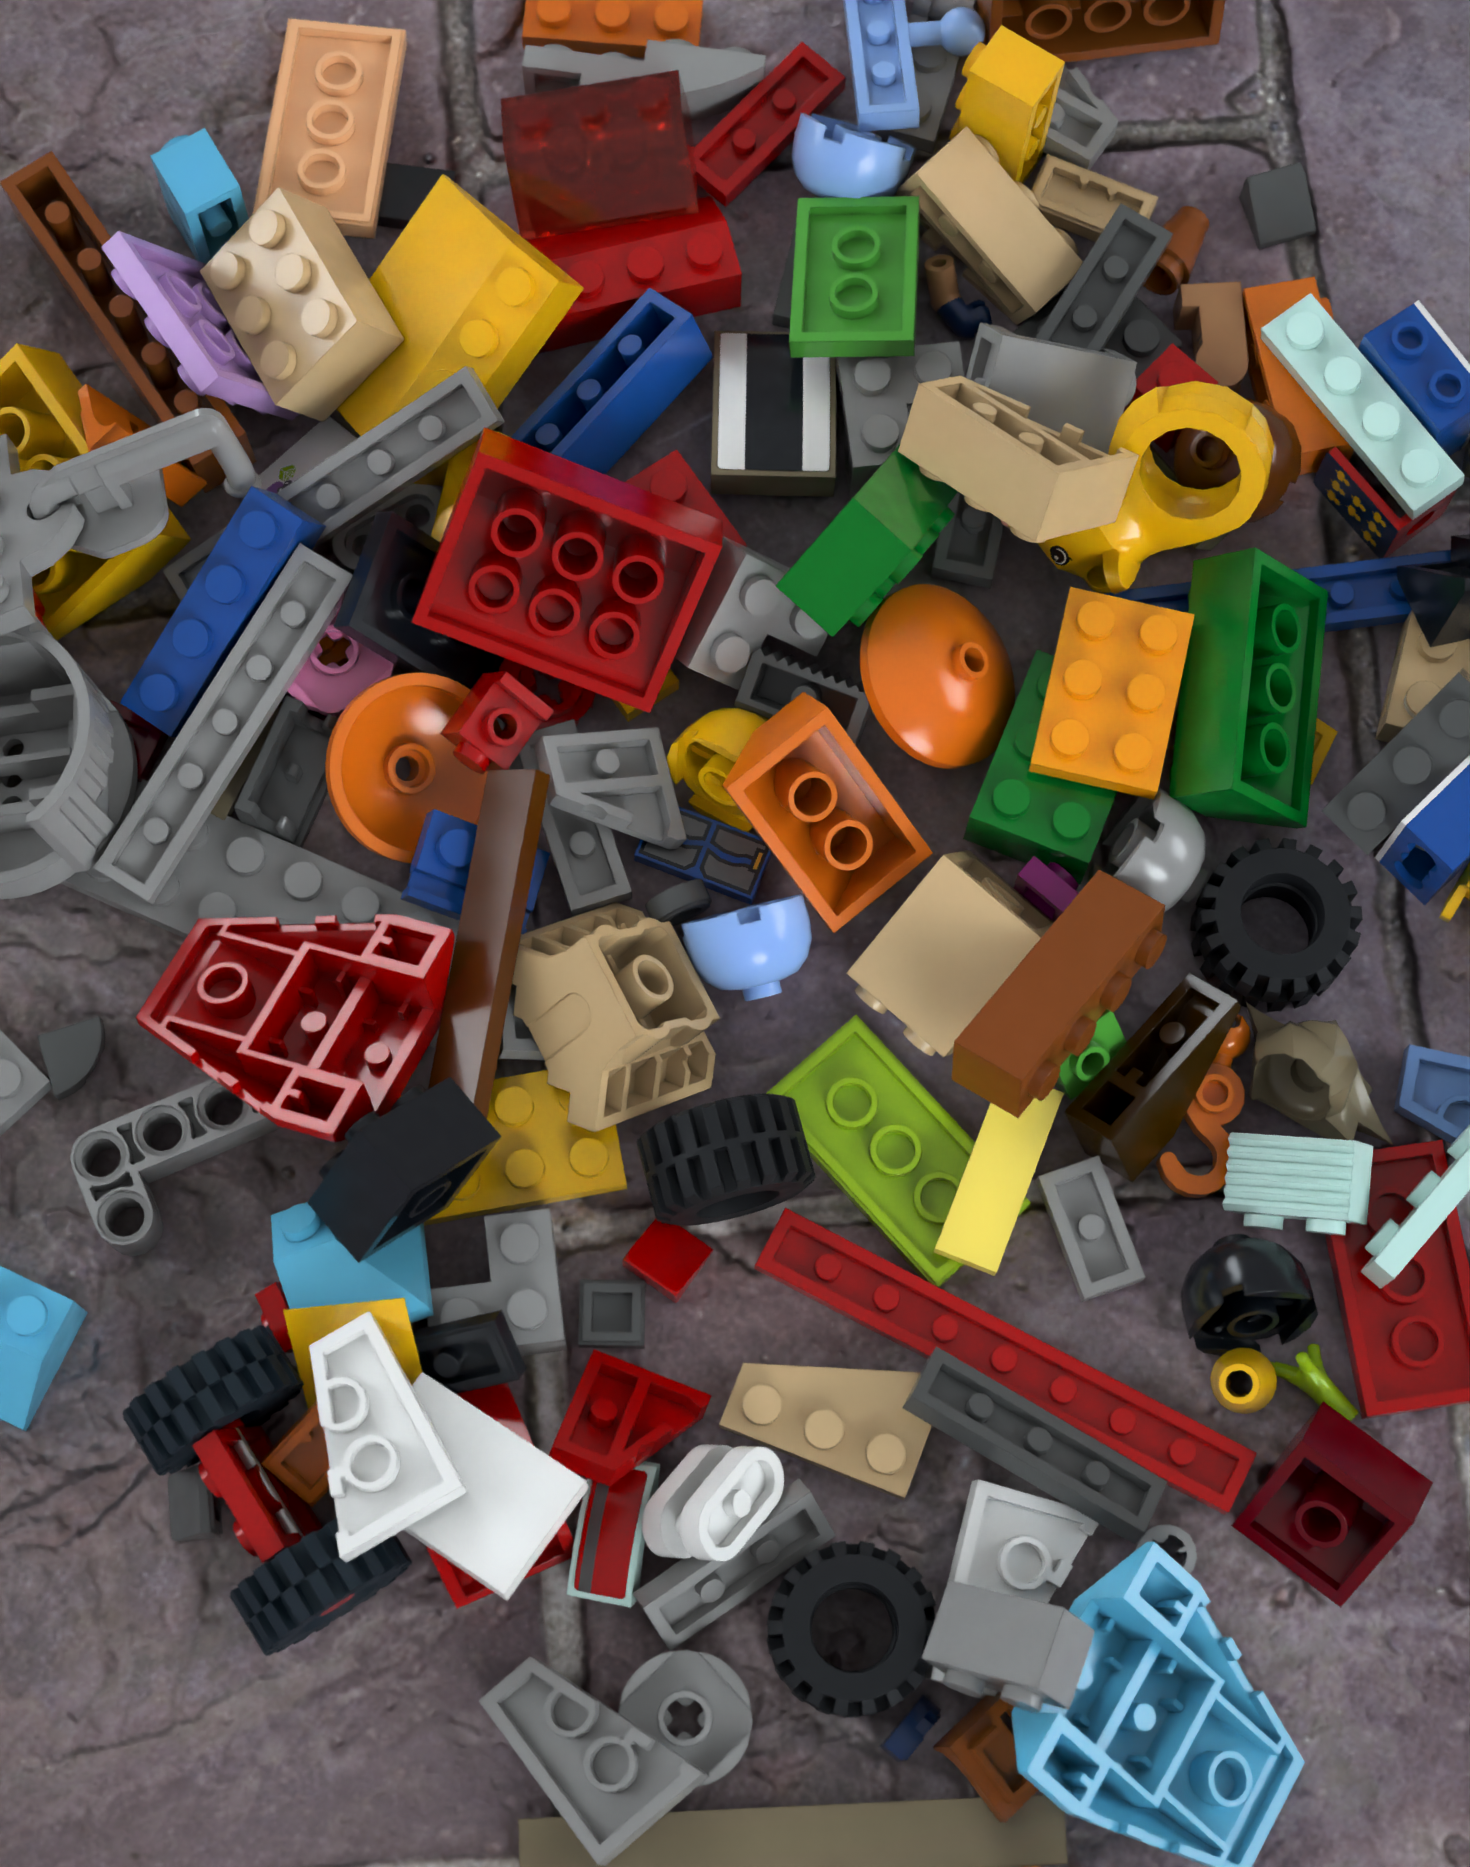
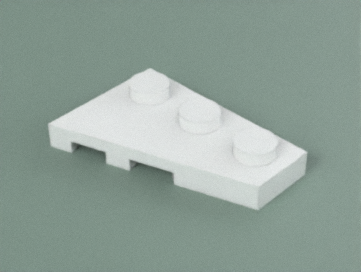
[309,1311,468,1563]
[925,1479,1099,1696]

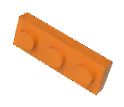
[522,0,703,58]

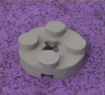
[618,1650,753,1787]

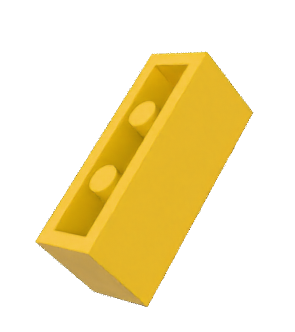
[949,25,1065,184]

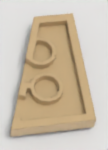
[719,1363,932,1500]

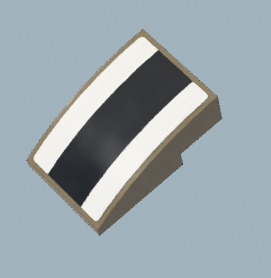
[711,330,836,497]

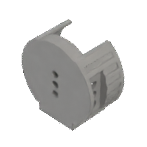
[0,617,138,900]

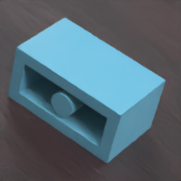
[150,128,249,264]

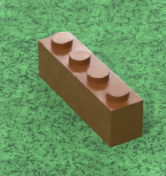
[951,869,1167,1118]

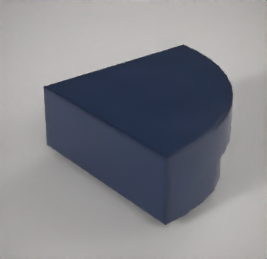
[880,1694,941,1762]

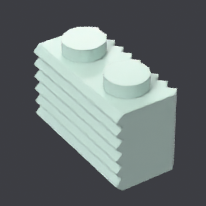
[1222,1132,1373,1235]

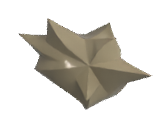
[1246,1002,1393,1145]

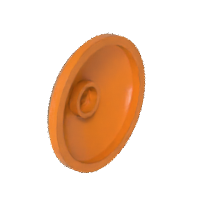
[860,584,1015,769]
[325,673,509,863]

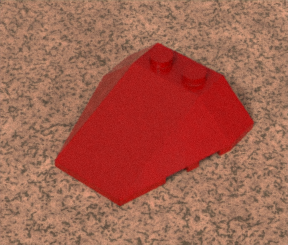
[136,914,455,1143]

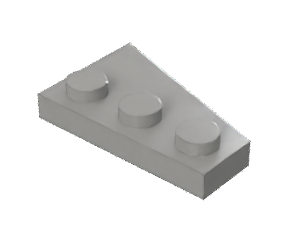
[479,1656,710,1866]

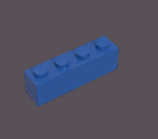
[511,288,714,475]
[120,486,326,737]

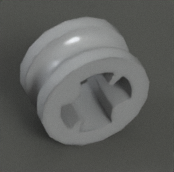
[1135,1524,1197,1574]

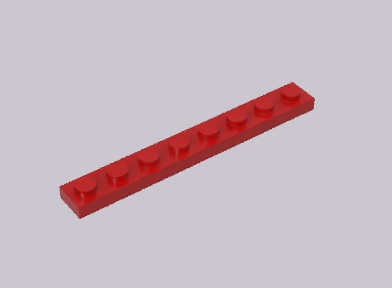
[754,1208,1257,1515]

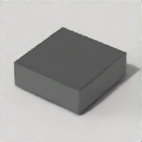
[578,1279,646,1349]

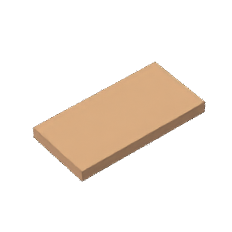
[252,18,407,239]

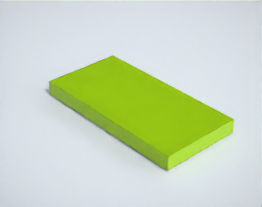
[767,1015,1031,1288]

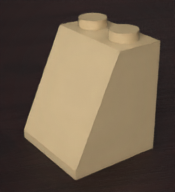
[847,850,1054,1057]

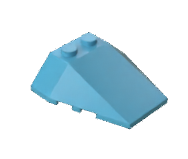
[1011,1542,1305,1867]

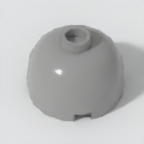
[1087,787,1207,912]

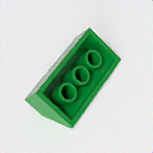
[1169,547,1328,829]

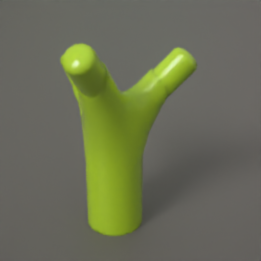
[1270,1343,1359,1421]

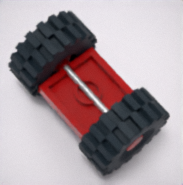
[122,1325,412,1656]

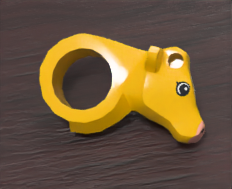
[1000,381,1274,595]

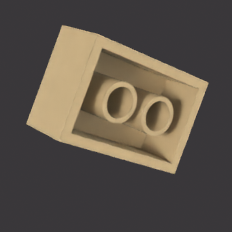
[200,187,405,422]

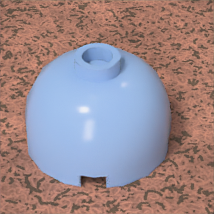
[791,113,916,198]
[681,894,812,1001]

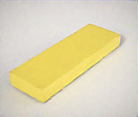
[934,1089,1064,1276]

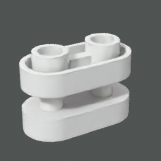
[642,1444,784,1561]

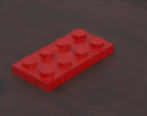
[1325,1140,1470,1419]

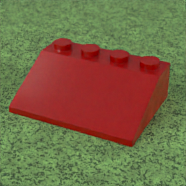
[411,427,723,713]

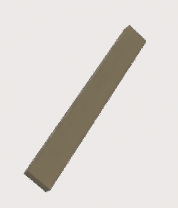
[518,1794,1068,1867]

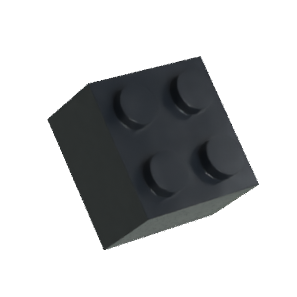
[307,1077,501,1263]

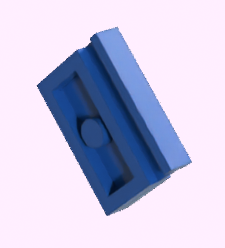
[400,809,550,934]

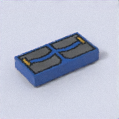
[634,807,773,905]

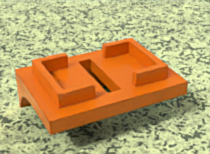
[78,384,207,507]

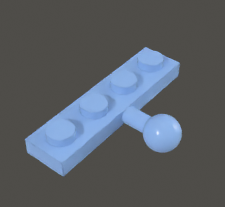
[843,0,985,132]

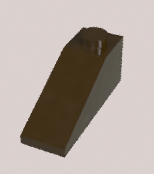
[1064,973,1241,1183]

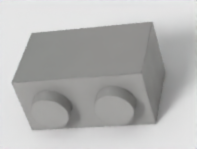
[922,1580,1095,1713]

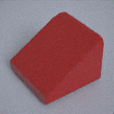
[622,1218,714,1303]

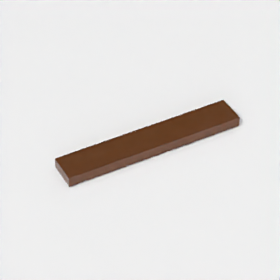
[428,769,550,1119]

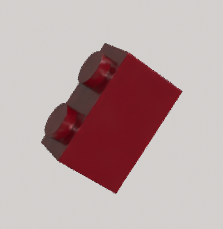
[1231,1402,1433,1607]

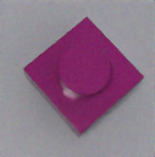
[1014,856,1079,922]

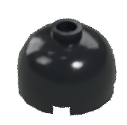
[1181,1234,1318,1356]

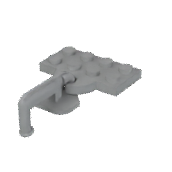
[0,408,262,636]

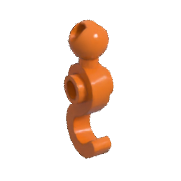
[1156,1014,1251,1198]

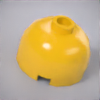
[667,708,768,833]

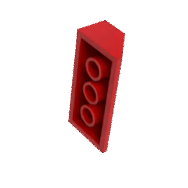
[524,195,742,354]

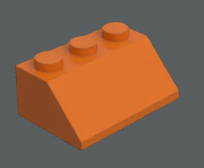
[722,692,933,933]

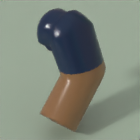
[924,255,992,339]

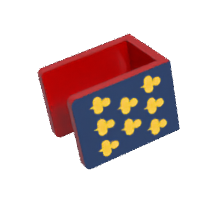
[1313,447,1458,558]

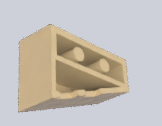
[895,126,1083,325]
[898,376,1139,543]

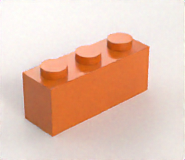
[1242,276,1354,475]

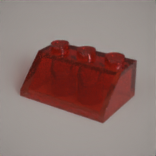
[501,70,699,240]

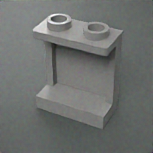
[966,322,1137,454]

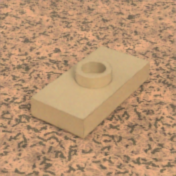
[1031,154,1158,242]

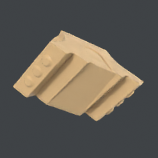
[512,902,720,1132]

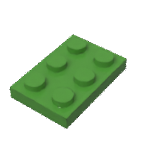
[789,196,920,358]

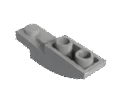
[522,39,766,128]

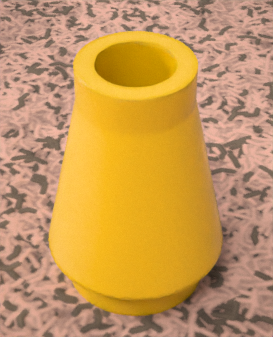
[1210,1348,1277,1414]

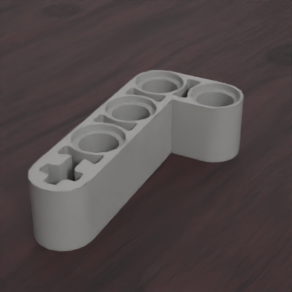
[70,1078,282,1256]

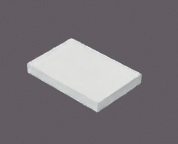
[403,1372,589,1600]

